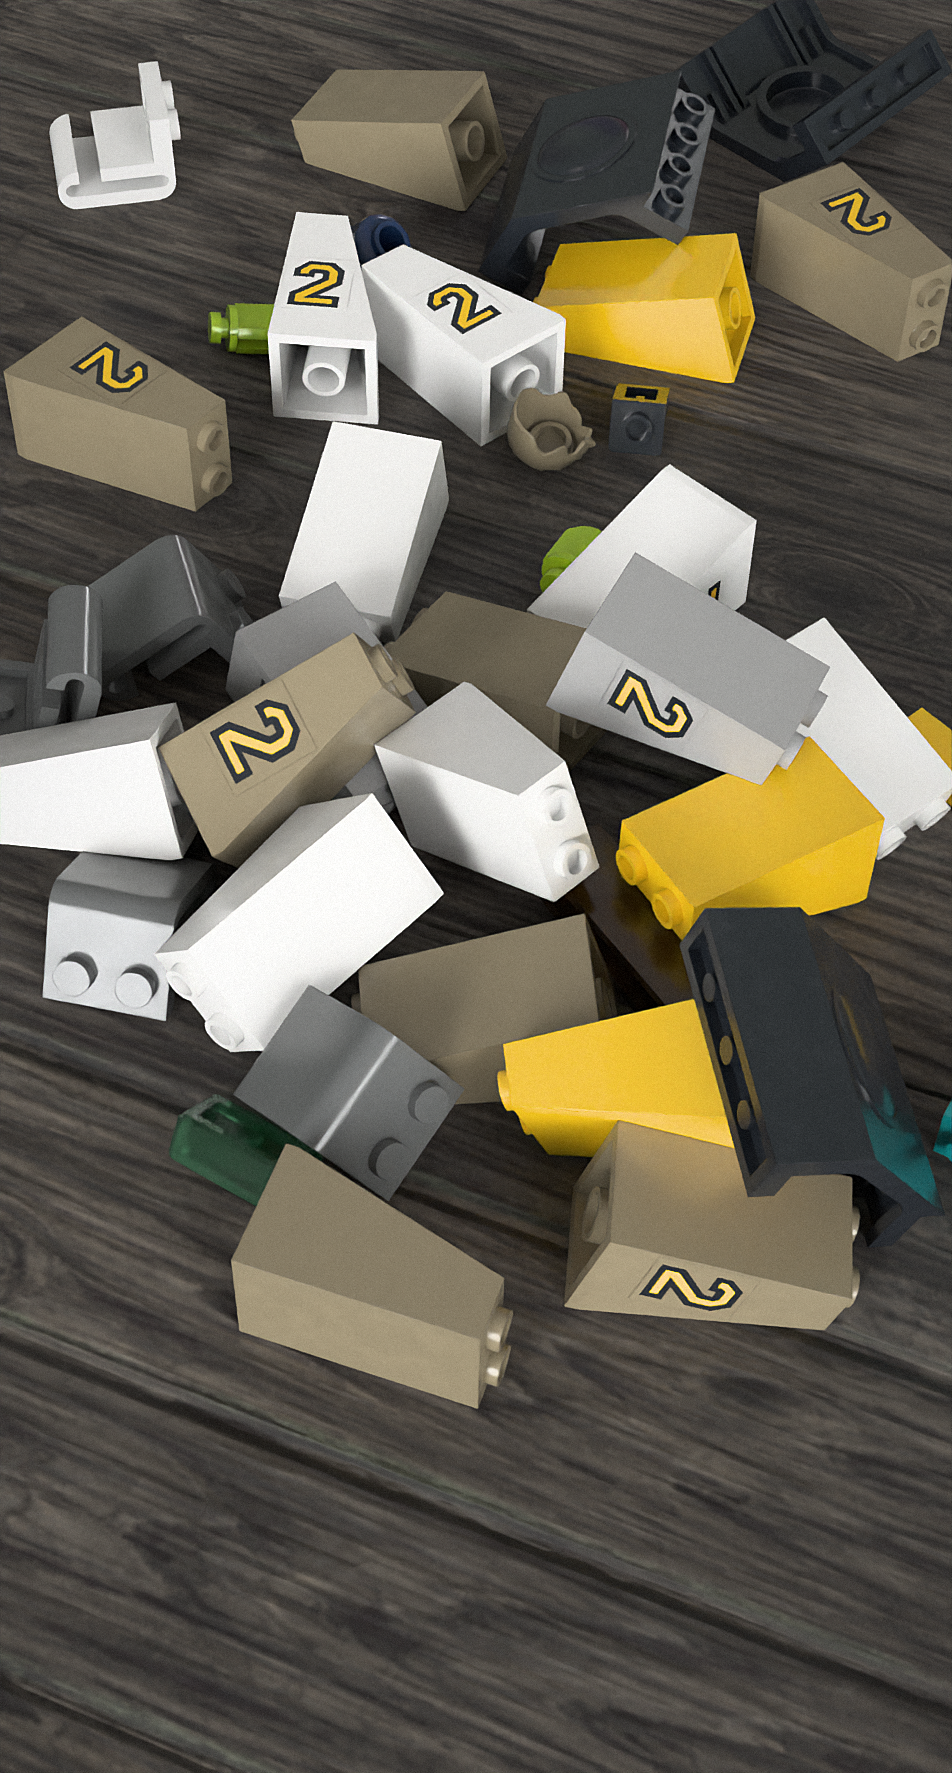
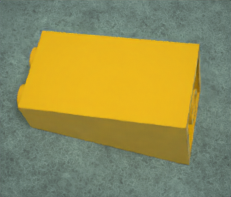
[533,233,755,383]
[616,736,885,940]
[497,999,734,1157]

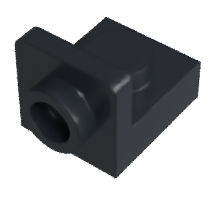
[608,383,670,456]

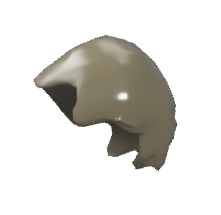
[507,388,596,471]

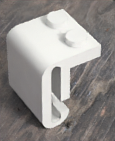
[49,61,181,209]

